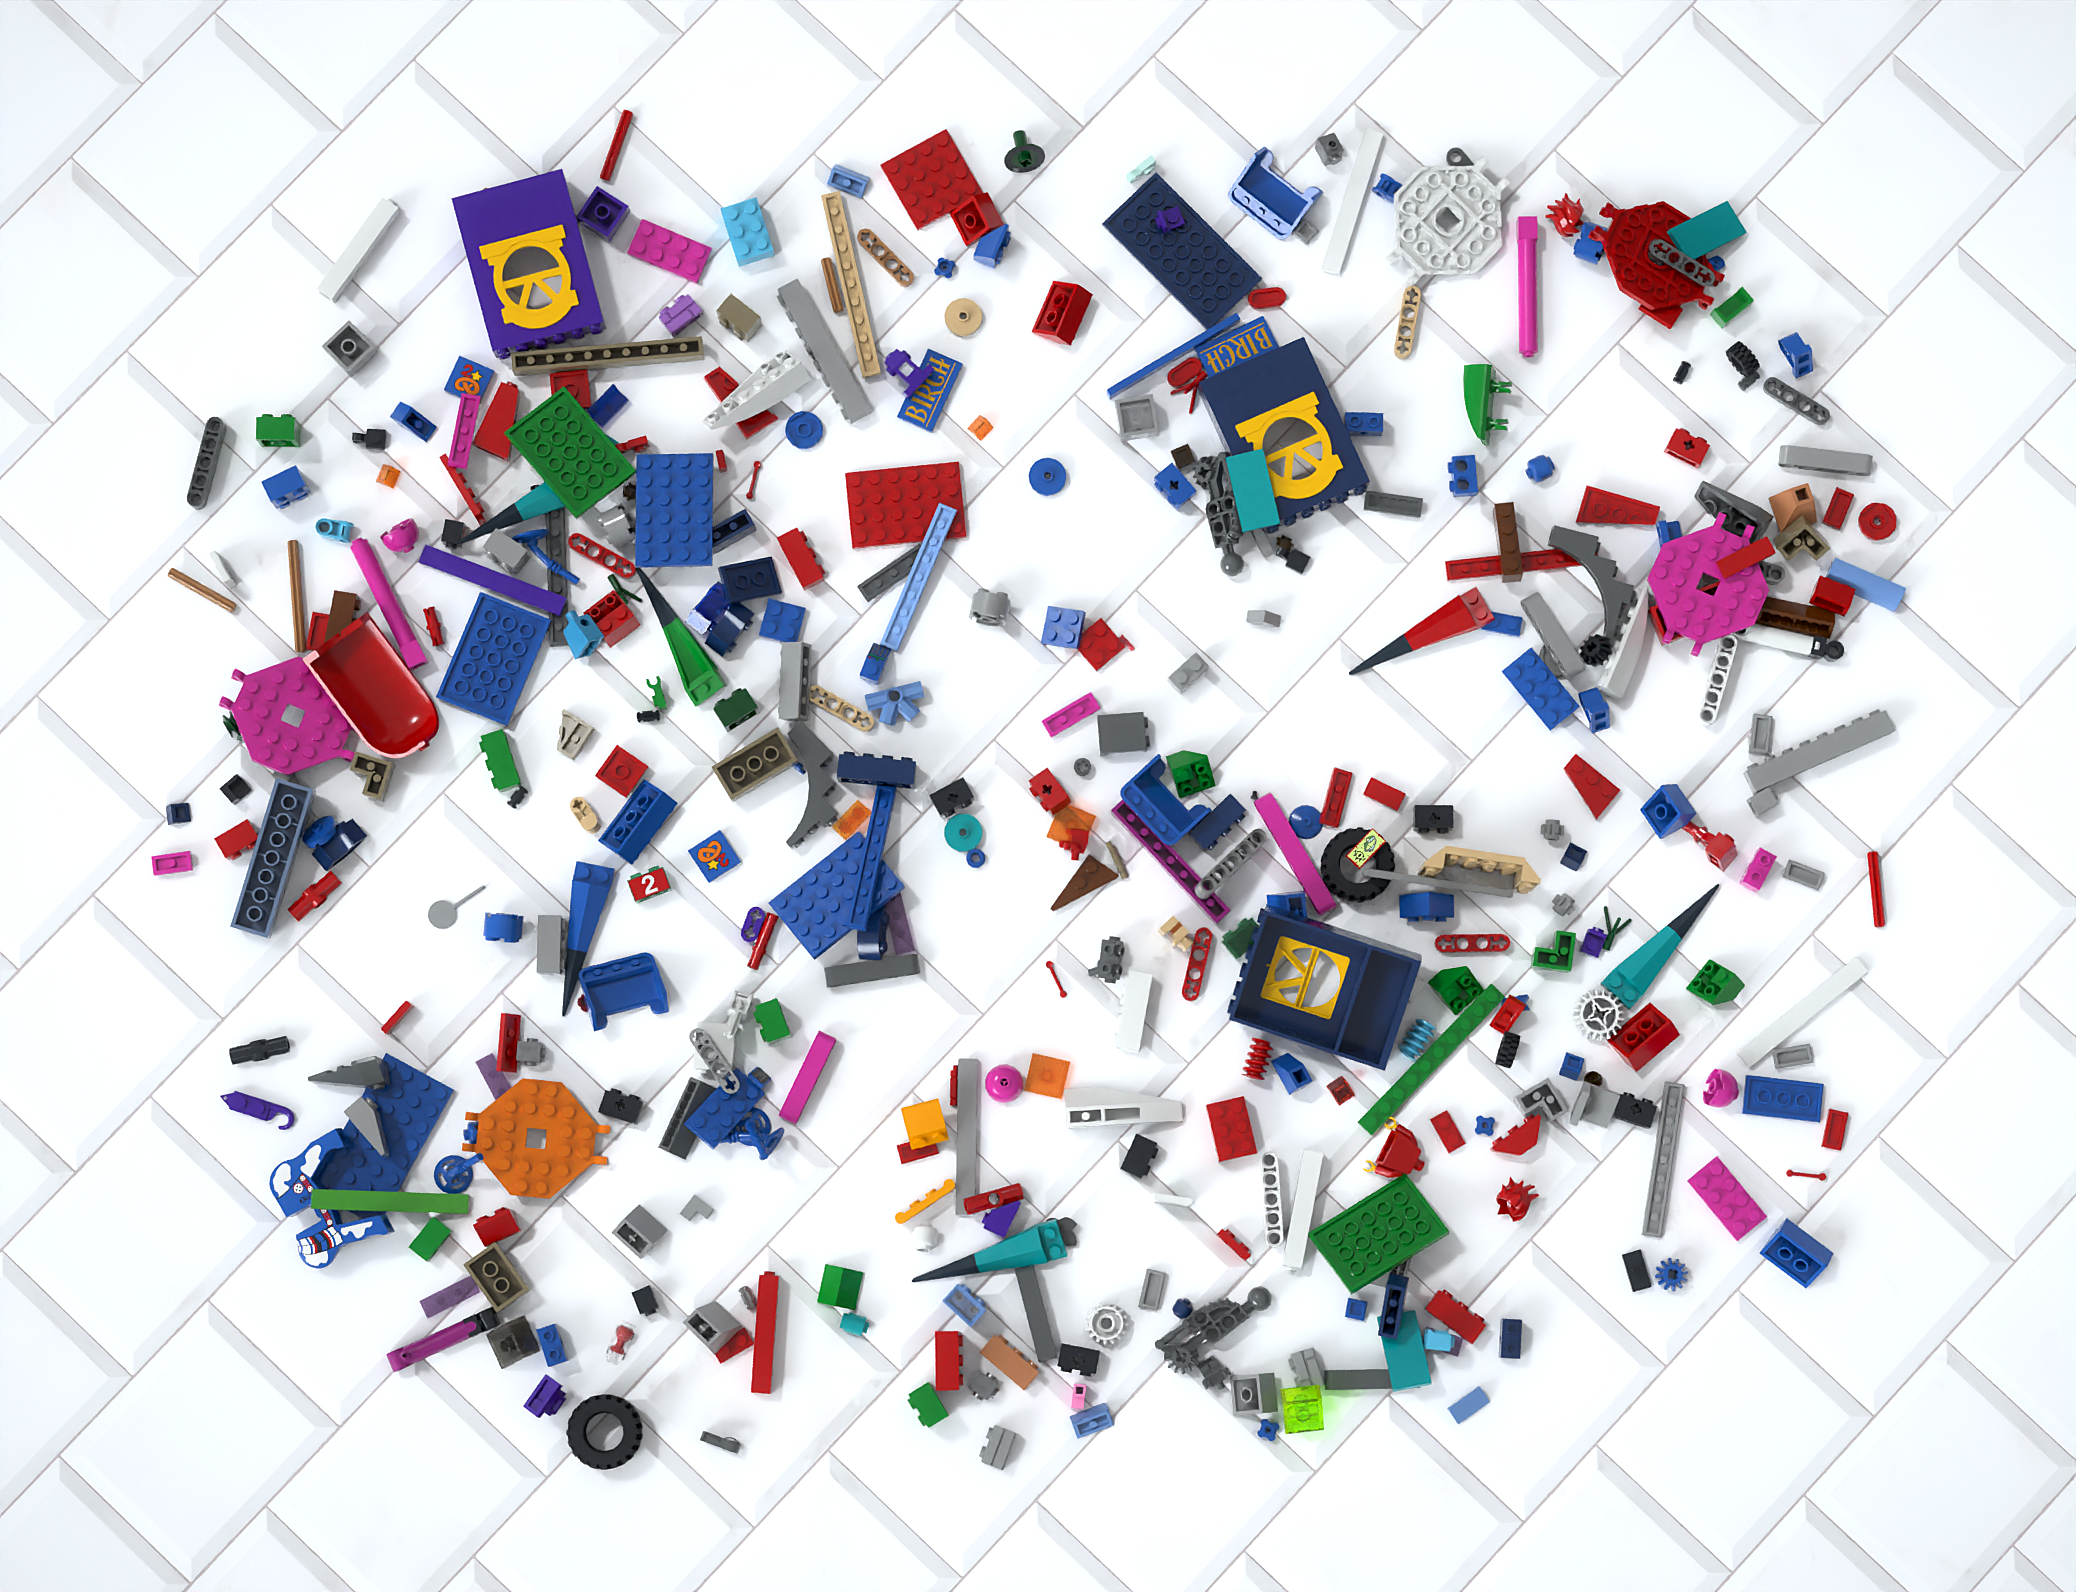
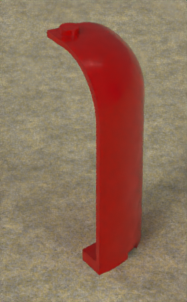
[302,612,439,758]

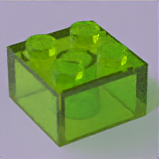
[1280,1384,1324,1434]

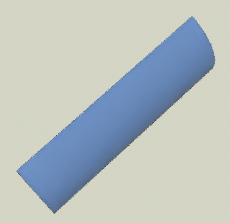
[1826,558,1906,612]

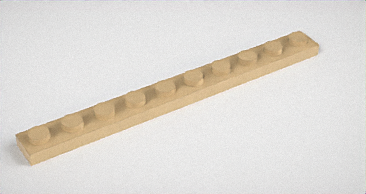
[821,191,881,378]

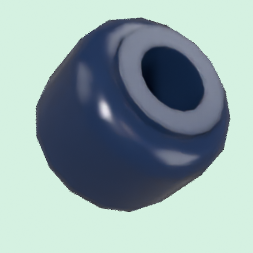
[1172,1298,1193,1319]

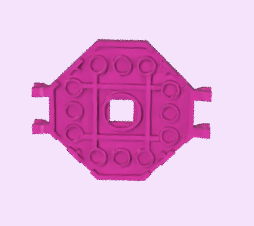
[1647,512,1769,657]
[218,656,356,776]

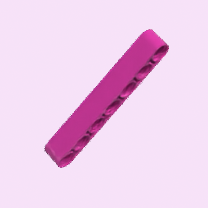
[1253,792,1337,916]

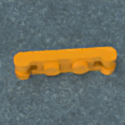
[895,1179,955,1224]

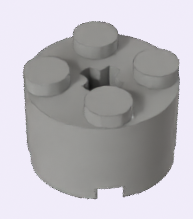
[597,503,636,548]
[969,588,1011,627]

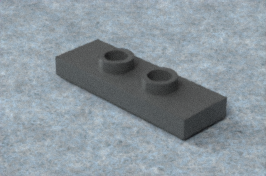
[1363,490,1423,518]

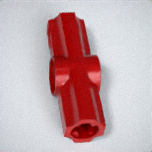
[287,870,342,922]
[963,1183,1024,1215]

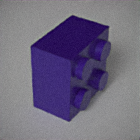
[576,186,631,243]

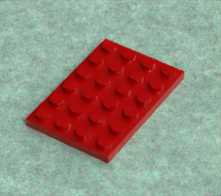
[845,461,967,549]

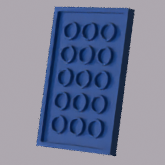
[635,453,714,568]
[436,592,551,727]
[768,831,905,960]

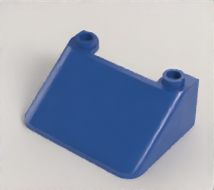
[1228,146,1324,239]
[1120,754,1212,845]
[578,952,669,1032]

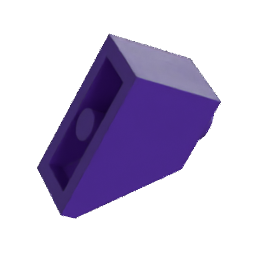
[982,1201,1021,1238]

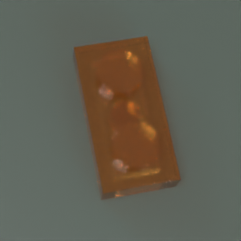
[831,799,871,841]

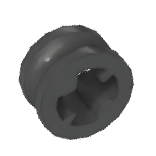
[1074,758,1091,776]

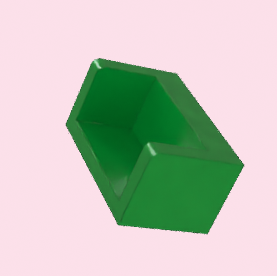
[1710,286,1754,329]
[409,1216,453,1262]

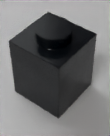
[441,519,466,550]
[631,1285,659,1317]

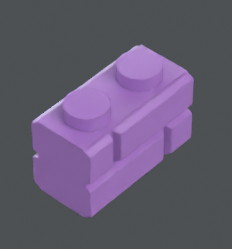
[658,294,703,338]

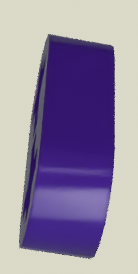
[741,906,765,943]

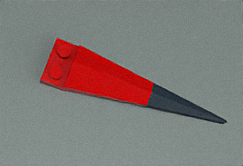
[1349,587,1495,675]

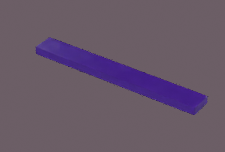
[418,544,567,616]

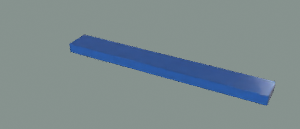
[1106,313,1240,399]
[846,785,897,931]

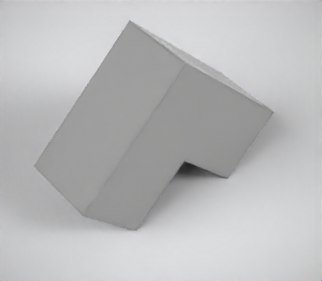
[1246,610,1281,627]
[679,1194,714,1221]

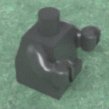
[1196,1355,1231,1390]

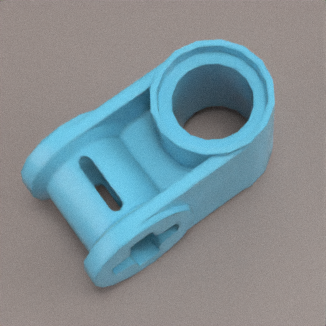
[315,518,354,543]

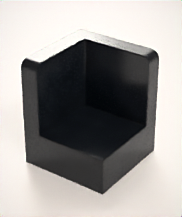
[219,774,252,805]

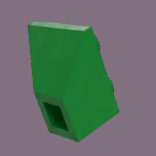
[1165,750,1216,799]
[1686,959,1745,1005]
[1427,966,1484,1016]

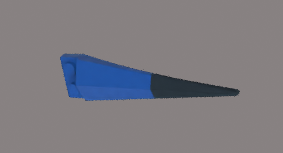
[562,861,615,1017]

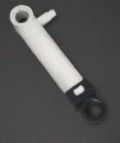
[1732,624,1844,662]

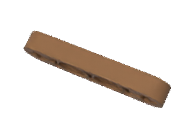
[857,228,914,287]

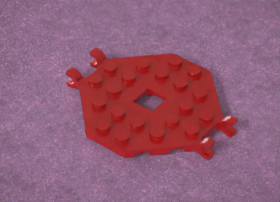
[1588,201,1725,311]

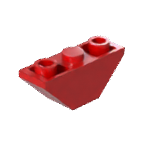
[1490,1114,1541,1156]

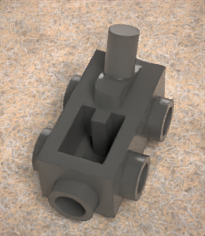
[1088,936,1125,984]

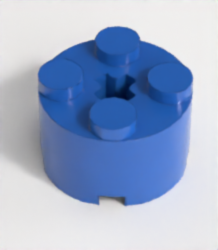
[1573,221,1608,265]
[483,912,524,943]

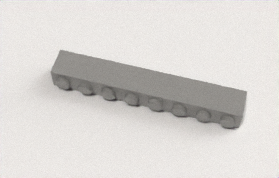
[776,278,871,424]
[1743,709,1896,794]

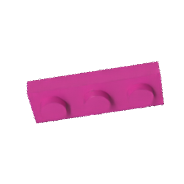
[1041,692,1101,738]

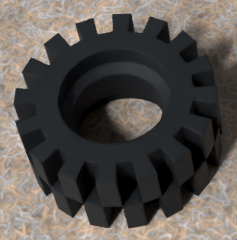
[1726,341,1760,377]
[1495,1031,1521,1069]

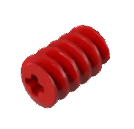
[1241,1037,1274,1080]

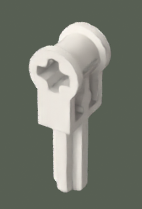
[724,989,754,1039]

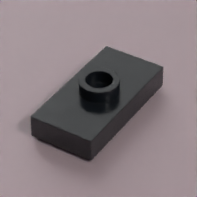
[1621,1249,1652,1292]

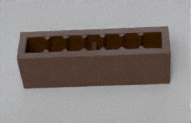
[1755,596,1835,639]

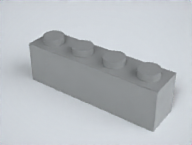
[778,642,812,721]

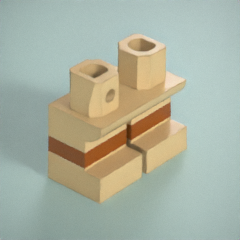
[1158,915,1193,952]

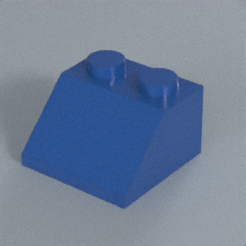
[1640,784,1697,839]

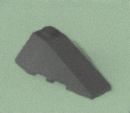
[1694,481,1774,544]
[307,1056,391,1090]

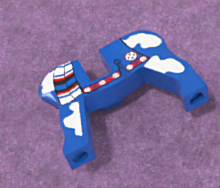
[269,1128,395,1269]

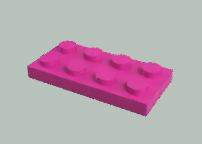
[627,219,712,284]
[1687,1156,1767,1241]

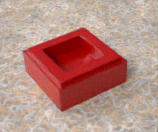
[715,449,727,473]

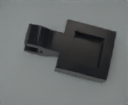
[352,429,386,450]
[1275,547,1311,575]

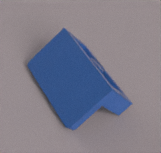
[1656,520,1682,549]

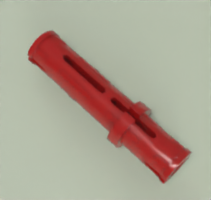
[747,912,779,971]

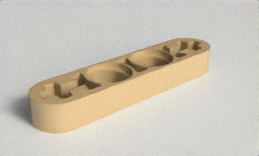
[1394,286,1421,359]
[809,685,874,732]

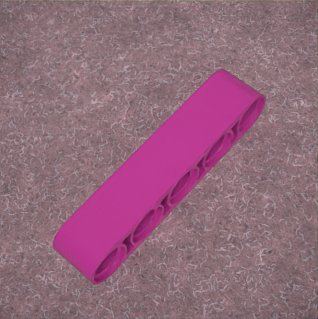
[778,1030,837,1125]

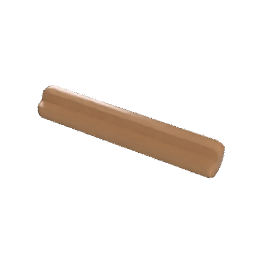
[821,257,843,313]

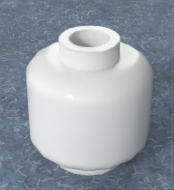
[912,1222,938,1253]

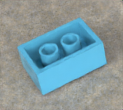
[720,197,775,267]

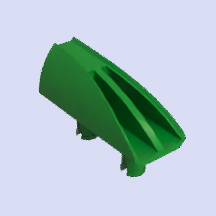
[1463,364,1512,446]

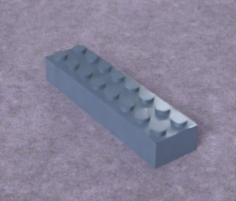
[230,778,316,938]

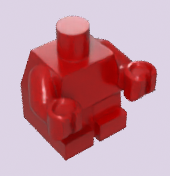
[1059,828,1089,861]

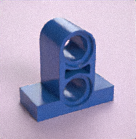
[1778,332,1813,379]
[1578,687,1610,734]

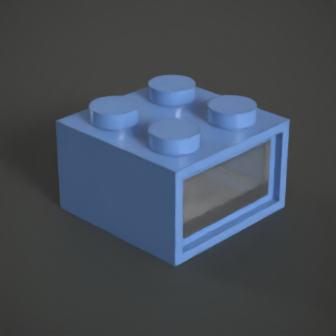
[942,1283,986,1327]

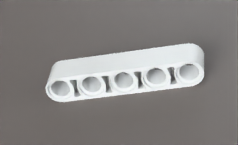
[1696,634,1738,726]
[1259,1151,1284,1247]

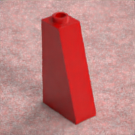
[472,381,521,462]

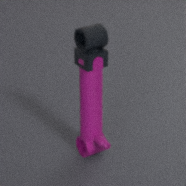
[386,1307,501,1373]

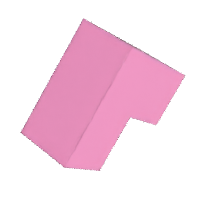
[1071,1384,1086,1409]

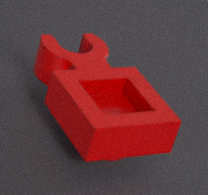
[615,435,649,454]

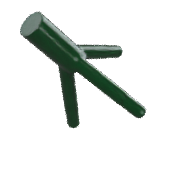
[607,574,642,604]
[1602,906,1632,951]

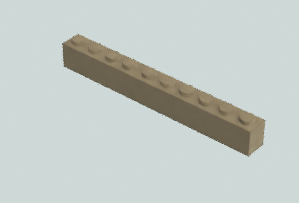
[511,336,705,376]

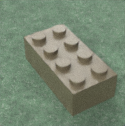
[712,727,798,802]

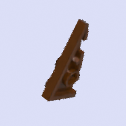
[1050,854,1119,911]

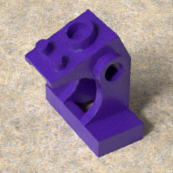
[884,348,934,399]
[523,1374,567,1418]

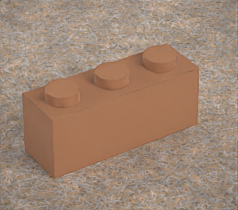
[979,1334,1039,1390]

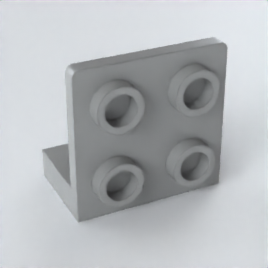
[1570,1081,1620,1128]

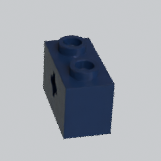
[1498,1318,1522,1359]

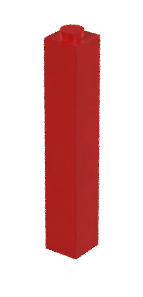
[751,1271,780,1394]

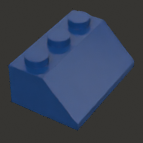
[1759,1218,1834,1289]

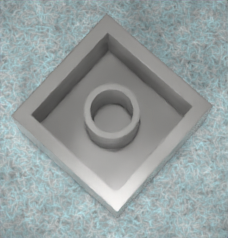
[322,320,379,377]

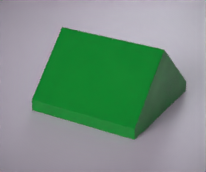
[817,1264,863,1310]

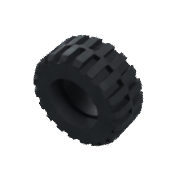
[1320,827,1395,903]
[566,1394,643,1470]

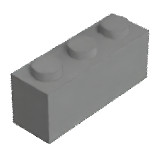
[536,915,566,975]

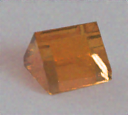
[967,415,994,441]
[376,464,401,489]

